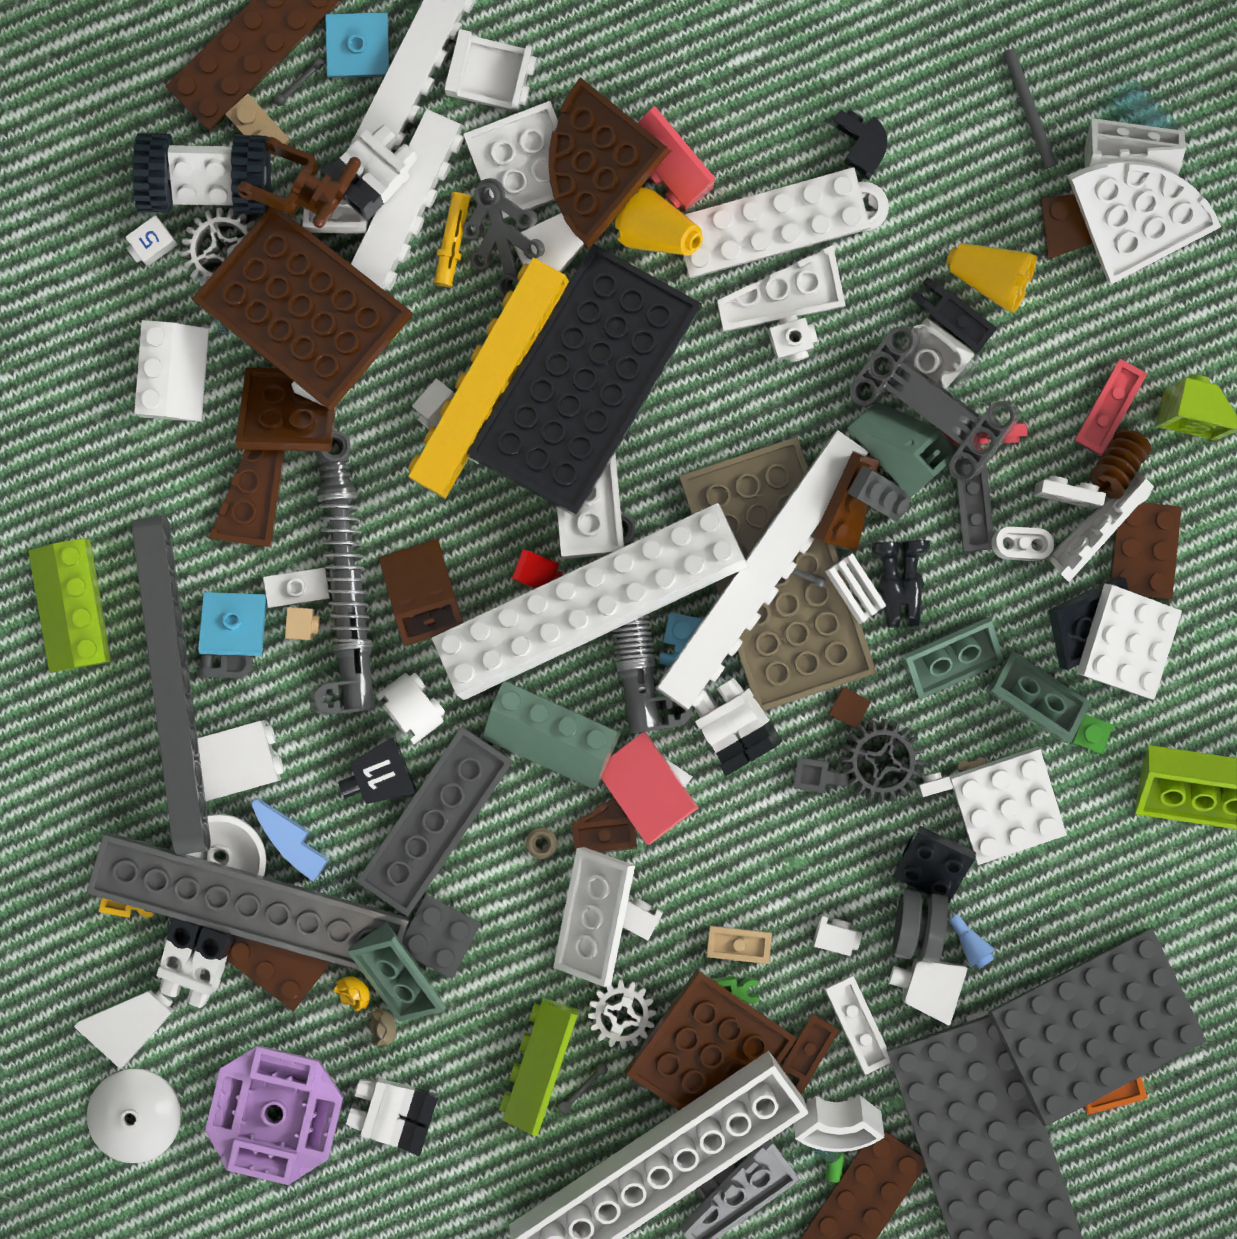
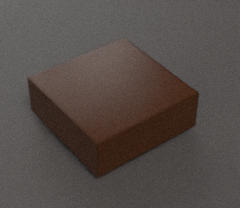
[829,687,871,729]

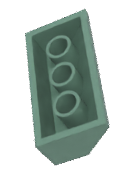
[482,681,621,790]

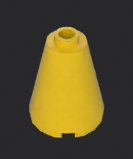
[615,187,703,255]
[946,243,1037,313]

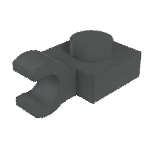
[794,758,849,793]

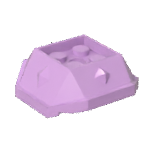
[205,1045,344,1185]

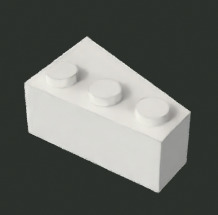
[1084,118,1186,175]

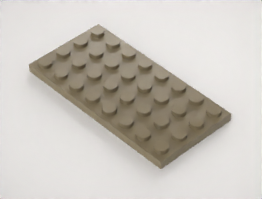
[679,437,877,711]

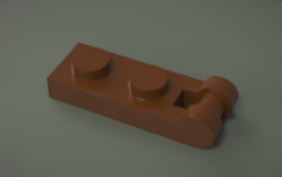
[780,1013,839,1095]

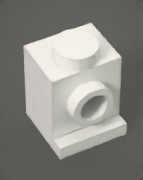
[623,897,663,941]
[812,914,862,956]

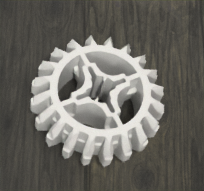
[181,208,256,286]

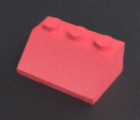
[638,106,715,212]

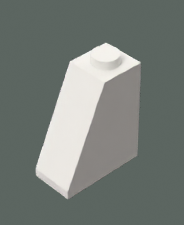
[512,213,585,273]
[74,989,176,1069]

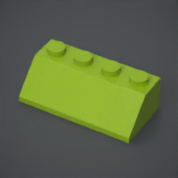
[1155,374,1237,441]
[28,538,112,673]
[1135,745,1237,829]
[499,998,578,1137]

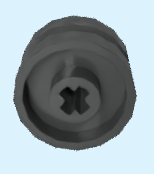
[893,889,948,963]

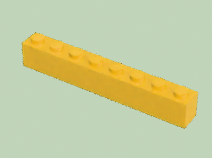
[408,257,569,499]

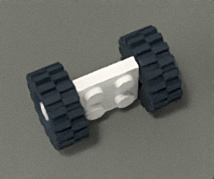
[132,133,271,215]

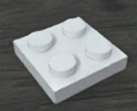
[1033,476,1106,509]

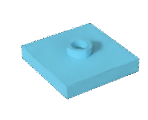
[326,13,390,78]
[198,592,267,656]

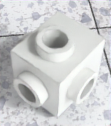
[768,315,818,362]

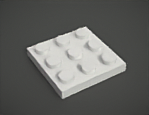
[463,101,558,220]
[1077,583,1182,700]
[950,746,1067,865]

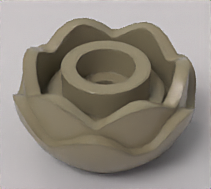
[369,1009,396,1048]

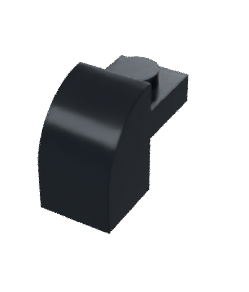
[832,109,887,180]

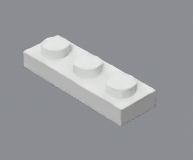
[824,975,890,1075]

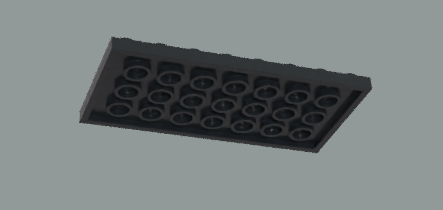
[467,244,702,518]

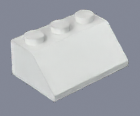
[134,320,209,422]

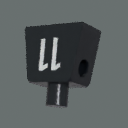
[338,737,417,804]

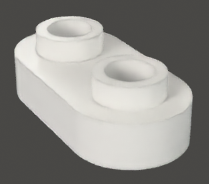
[991,527,1054,561]

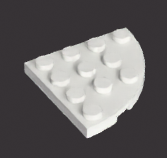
[1067,161,1221,284]

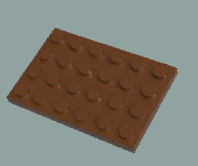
[192,207,413,411]

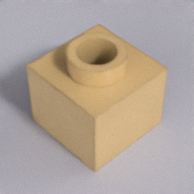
[285,607,320,641]

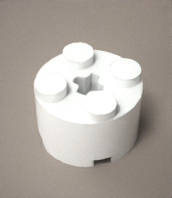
[375,672,445,745]

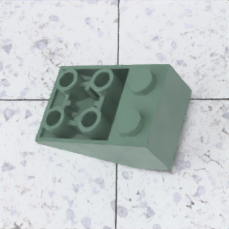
[848,402,958,497]

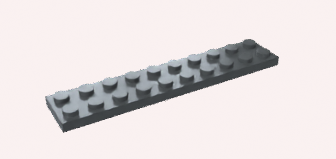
[86,831,408,971]

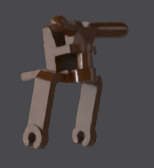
[237,137,361,228]

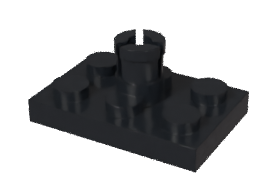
[1048,576,1128,670]

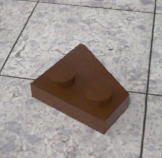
[572,798,638,854]

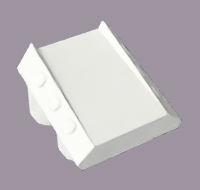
[885,317,975,389]

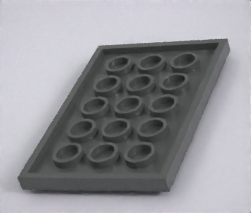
[988,928,1207,1126]

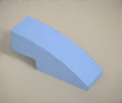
[251,798,330,882]

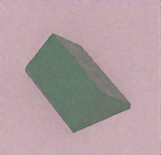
[900,617,1005,700]
[986,651,1091,743]
[347,922,446,1022]

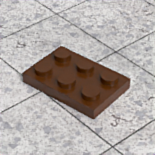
[1110,503,1182,600]

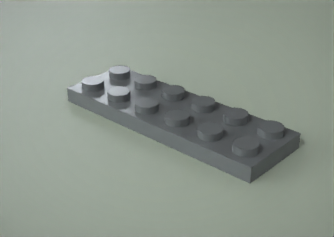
[356,726,514,917]

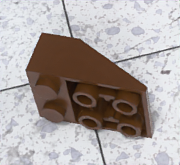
[378,539,464,647]

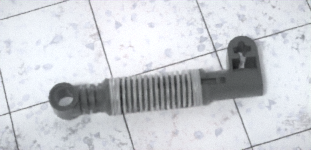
[605,513,692,733]

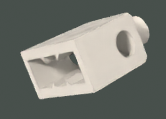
[889,958,968,1025]

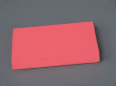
[601,732,699,845]

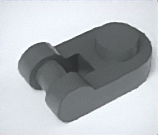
[197,646,254,678]

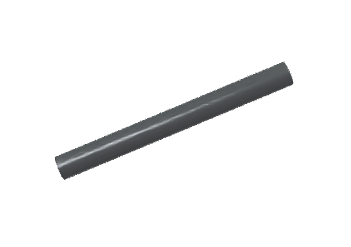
[1003,48,1057,169]

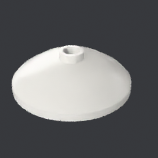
[173,814,266,876]
[87,1068,181,1163]

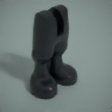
[872,540,930,628]

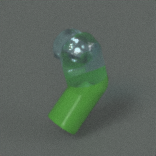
[813,1148,844,1183]

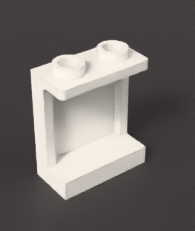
[445,29,537,113]
[198,720,284,801]

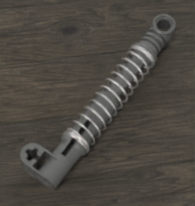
[309,430,375,715]

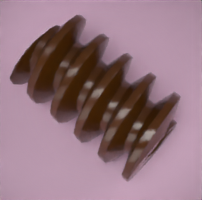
[1090,429,1151,499]

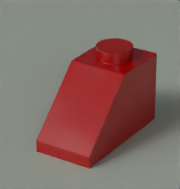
[512,549,563,589]

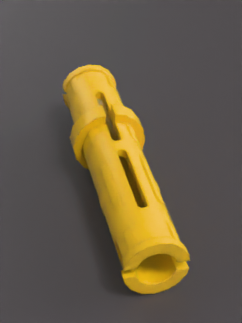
[433,192,471,288]

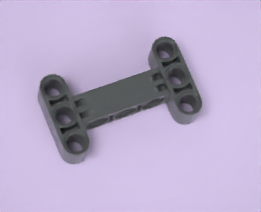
[850,326,1020,481]

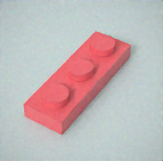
[1074,359,1147,456]

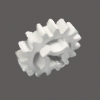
[588,979,656,1049]

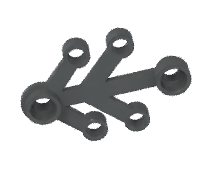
[463,178,545,298]

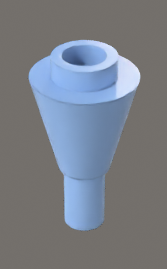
[949,914,996,970]

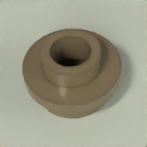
[526,828,557,859]

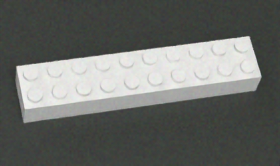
[432,503,749,700]
[509,1051,809,1239]

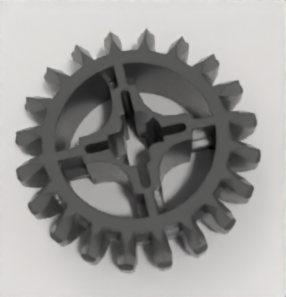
[840,719,925,803]

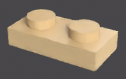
[225,94,290,158]
[706,925,772,964]

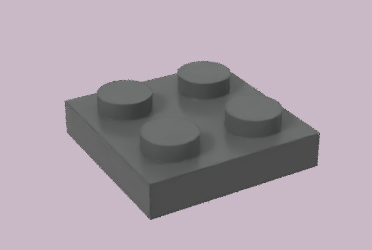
[402,894,482,979]

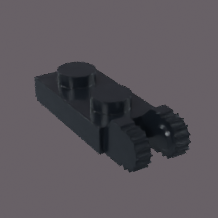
[911,277,997,354]

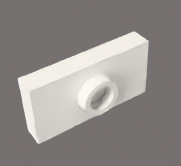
[263,567,331,608]

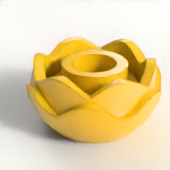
[334,976,370,1011]

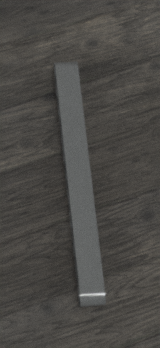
[132,515,211,855]

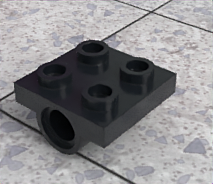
[893,826,977,904]

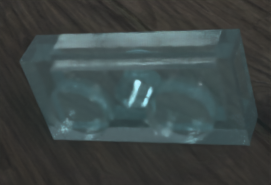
[1111,79,1178,129]

